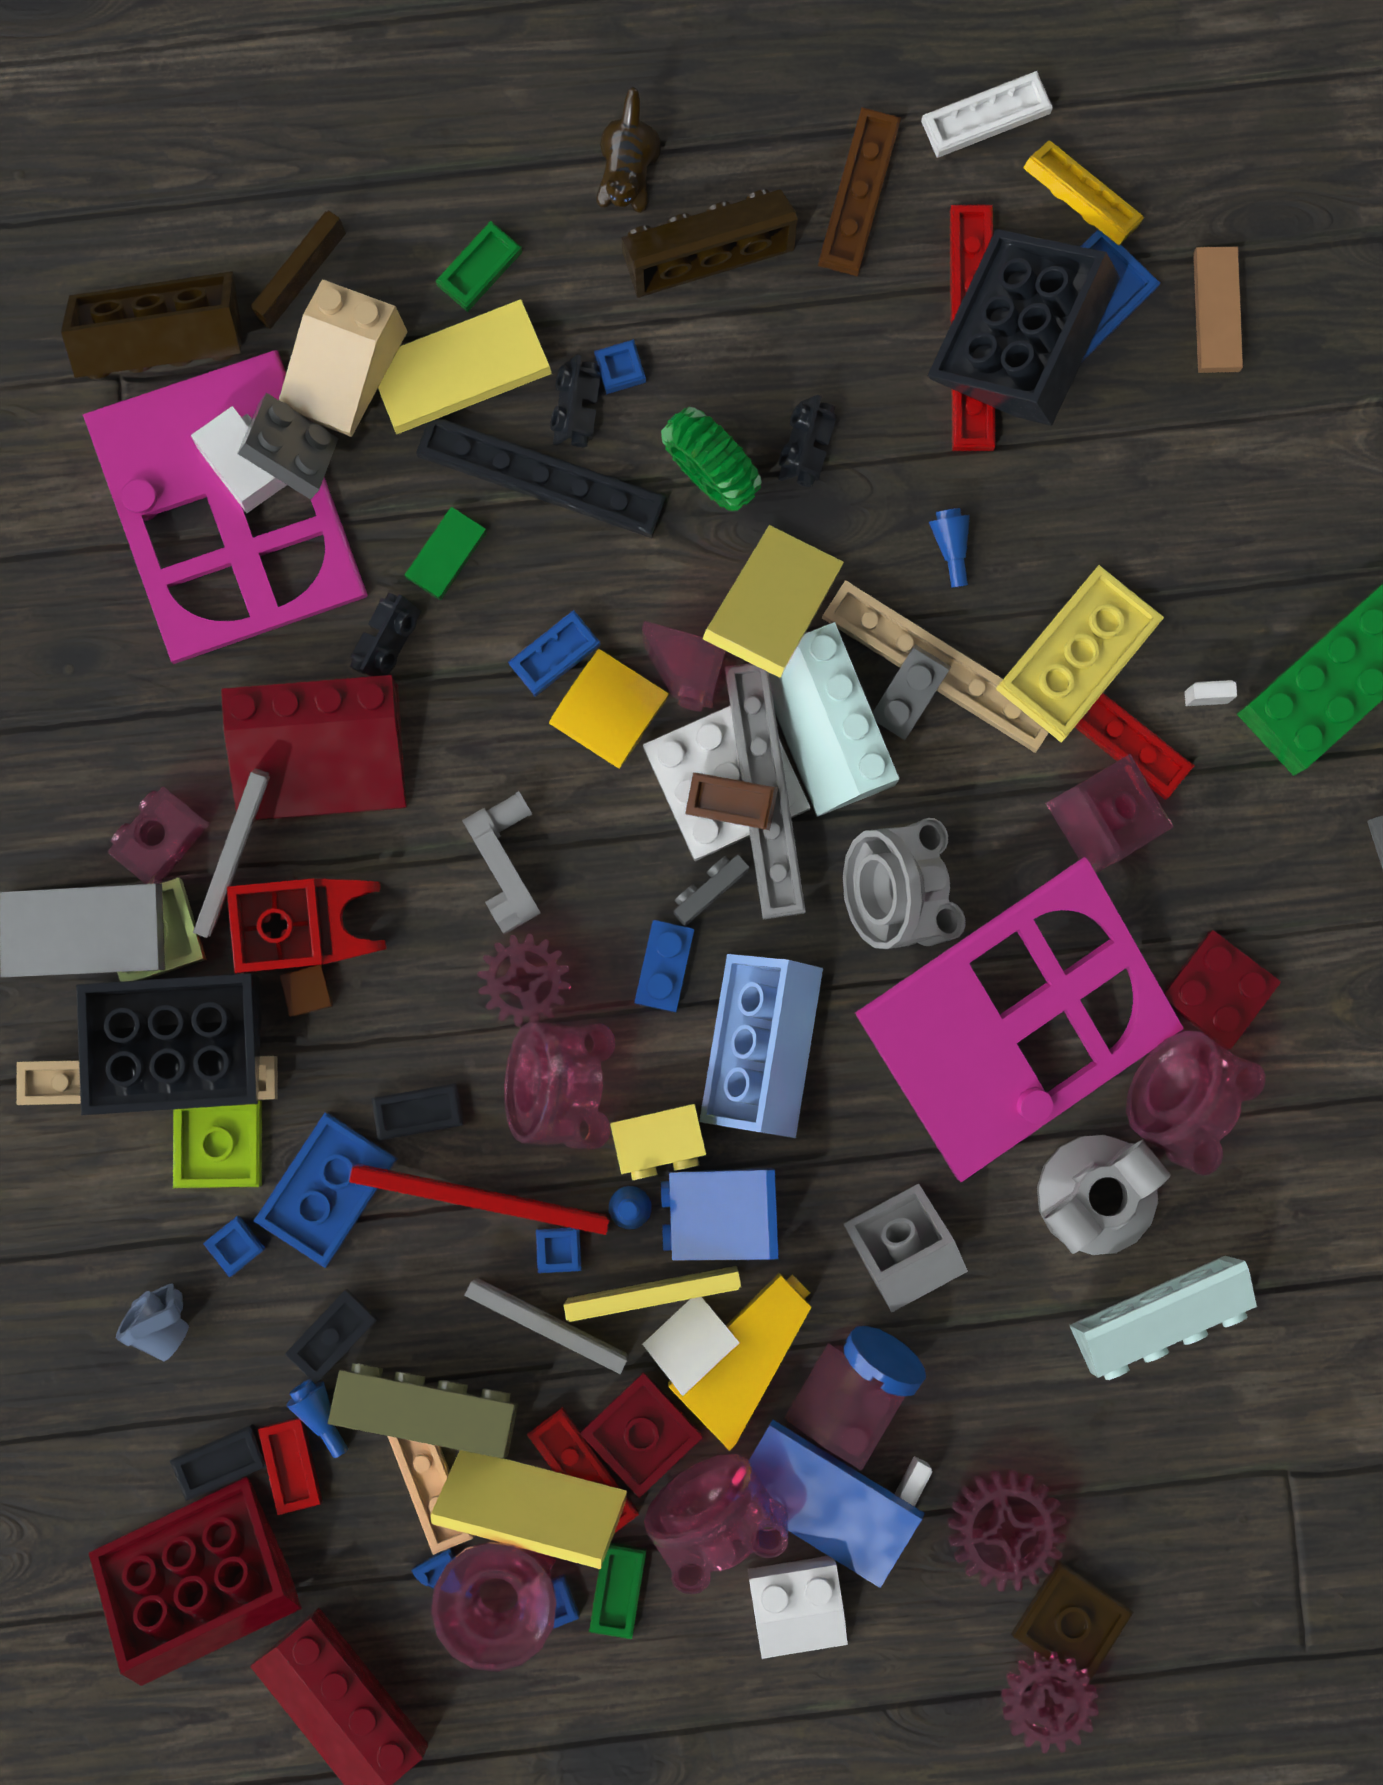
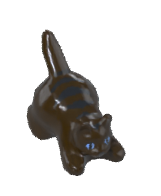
[596,87,661,213]

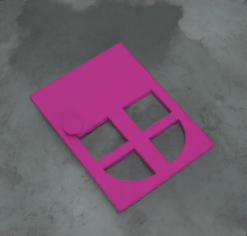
[83,350,368,664]
[855,857,1184,1182]

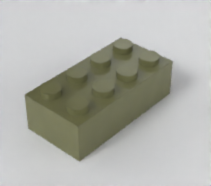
[328,1363,518,1459]

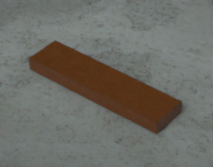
[818,107,901,276]

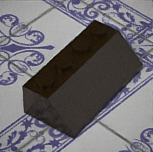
[621,189,798,298]
[61,271,242,379]

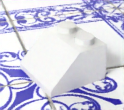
[748,1556,848,1659]

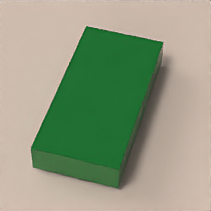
[436,221,522,312]
[405,507,487,601]
[589,1542,646,1639]

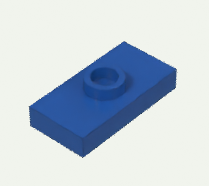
[508,610,601,697]

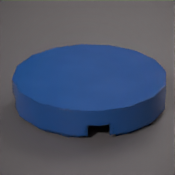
[844,1326,926,1397]

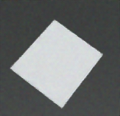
[642,1297,740,1396]

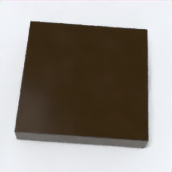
[1011,1560,1134,1687]

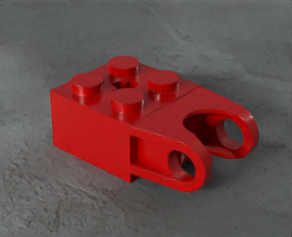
[227,878,387,973]

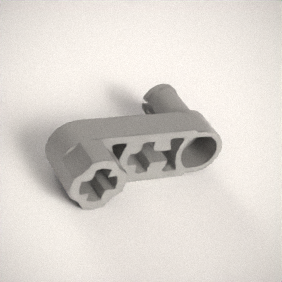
[462,791,541,935]

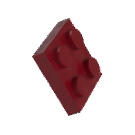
[1163,930,1281,1050]
[580,1371,703,1498]

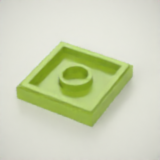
[173,1101,262,1188]

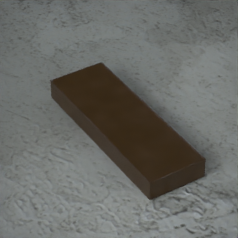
[251,210,346,329]

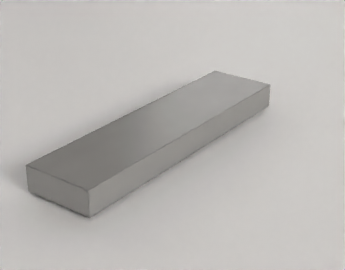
[193,768,270,938]
[464,1278,628,1374]

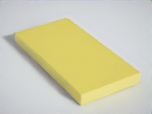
[378,299,552,435]
[703,525,844,678]
[996,565,1164,743]
[564,1266,741,1322]
[431,1450,627,1569]

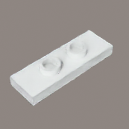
[921,71,1053,158]

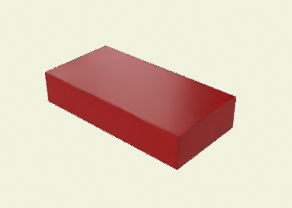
[258,1418,323,1515]

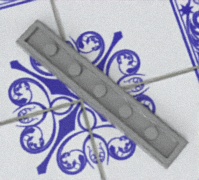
[725,663,806,919]

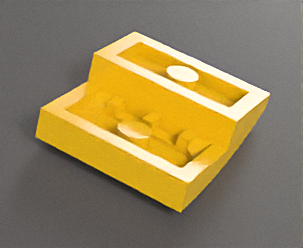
[549,649,669,769]

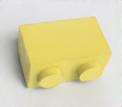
[610,1104,706,1180]

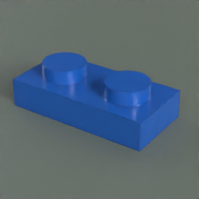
[634,920,694,1013]

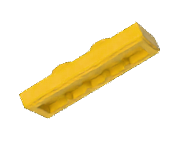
[1023,141,1144,246]

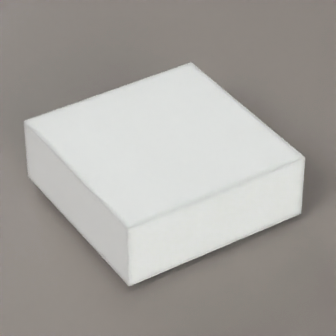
[1185,680,1237,706]
[895,1456,932,1507]

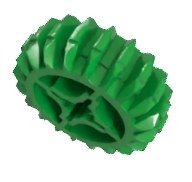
[661,407,762,511]

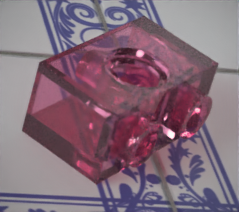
[107,786,210,884]

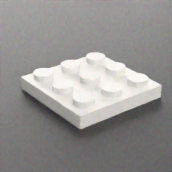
[643,706,810,861]

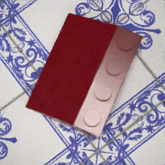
[221,675,407,821]
[88,1477,302,1686]

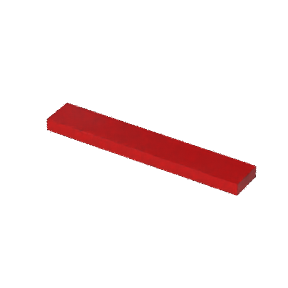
[950,205,995,451]
[349,1164,609,1235]

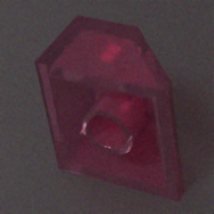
[642,621,727,711]
[1046,754,1173,873]
[784,1343,905,1471]

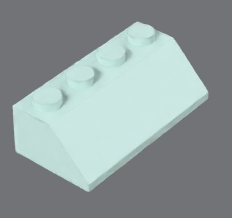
[769,622,899,817]
[1069,1256,1257,1380]

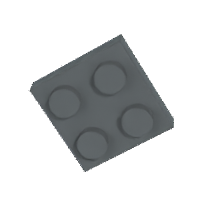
[237,393,339,499]

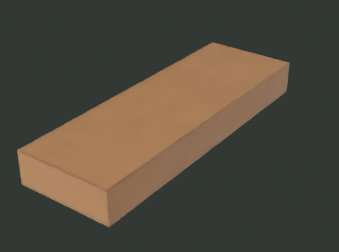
[1193,247,1243,373]

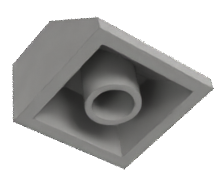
[844,1184,968,1312]

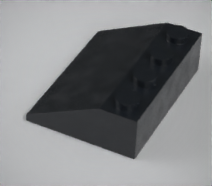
[927,229,1120,426]
[76,973,261,1115]

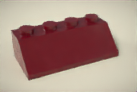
[250,1607,429,1785]

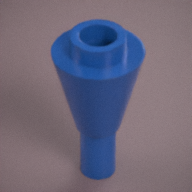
[929,508,970,588]
[609,1186,652,1229]
[286,1379,348,1458]

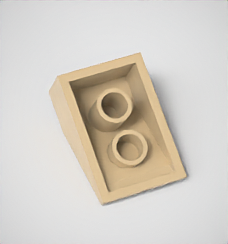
[279,279,407,437]

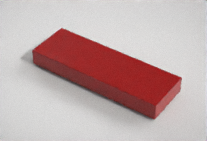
[1075,693,1194,800]
[527,1407,639,1533]

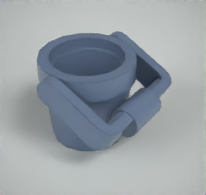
[116,1284,189,1361]

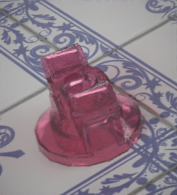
[504,1022,616,1149]
[1126,1031,1265,1176]
[644,1454,789,1594]
[431,1541,557,1672]

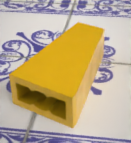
[668,1273,811,1451]

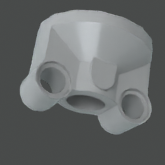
[843,818,965,949]
[1037,1135,1171,1255]

